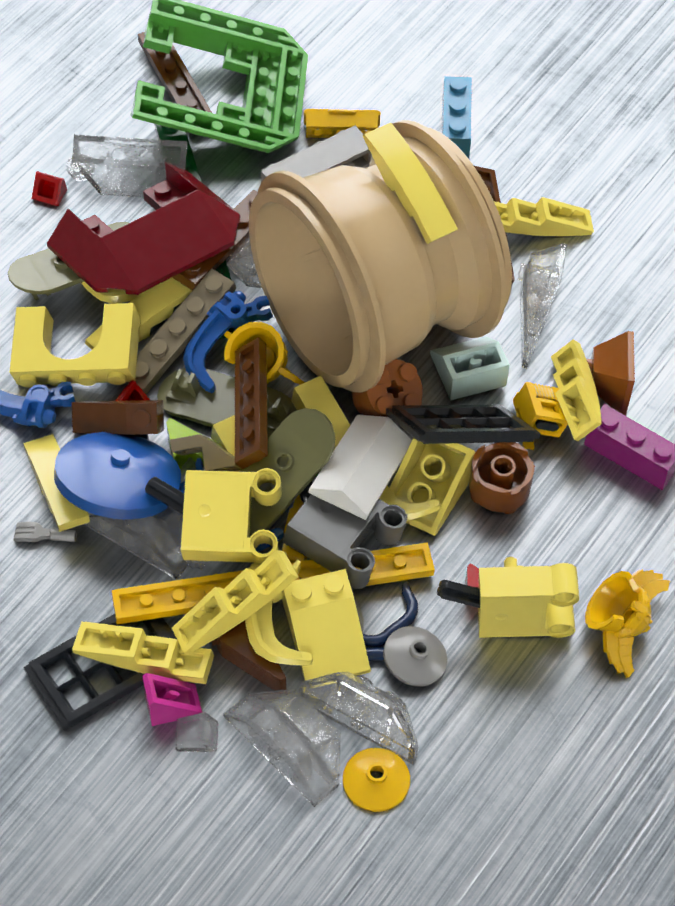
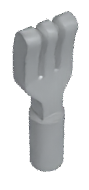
[13,522,77,542]

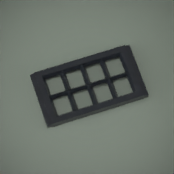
[386,404,540,444]
[23,614,177,730]

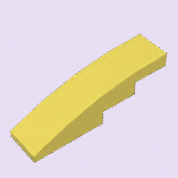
[363,123,458,244]
[494,197,594,237]
[85,278,192,349]
[551,339,602,441]
[23,434,90,532]
[172,550,298,655]
[72,622,214,685]

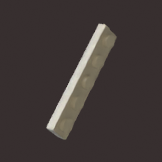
[125,269,236,394]

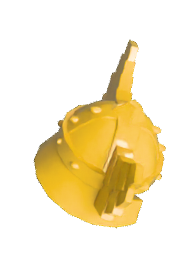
[224,322,305,385]
[585,569,670,678]

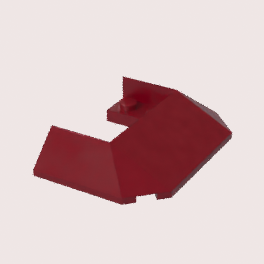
[47,162,241,295]

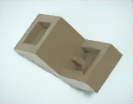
[170,434,241,471]

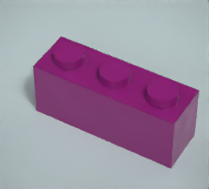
[584,404,675,490]

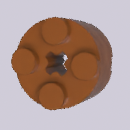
[352,359,423,422]
[469,442,535,514]

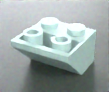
[430,336,510,401]

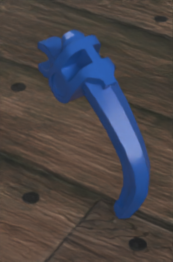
[183,290,273,393]
[0,382,76,429]

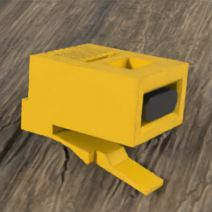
[513,382,568,450]

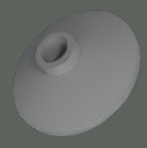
[383,626,447,686]

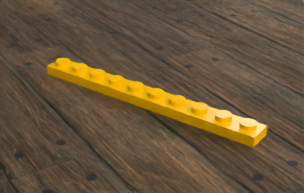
[112,542,435,625]

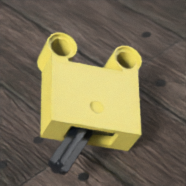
[145,468,282,564]
[437,557,579,638]

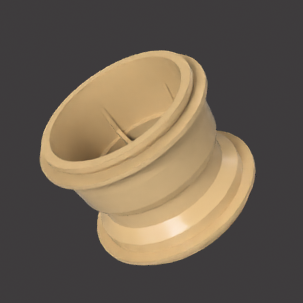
[249,120,512,392]

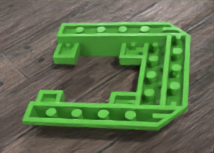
[130,0,308,153]

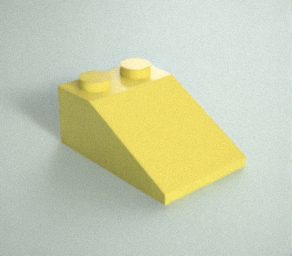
[390,437,475,536]
[282,569,371,688]

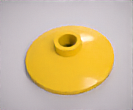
[343,748,410,812]

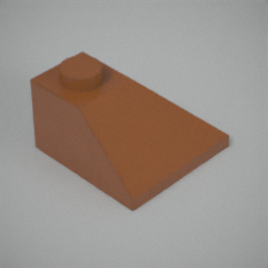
[586,331,635,416]

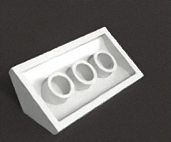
[308,415,412,520]

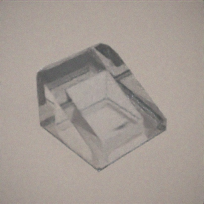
[175,712,218,752]

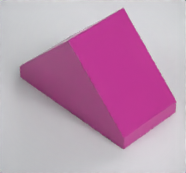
[142,673,202,726]

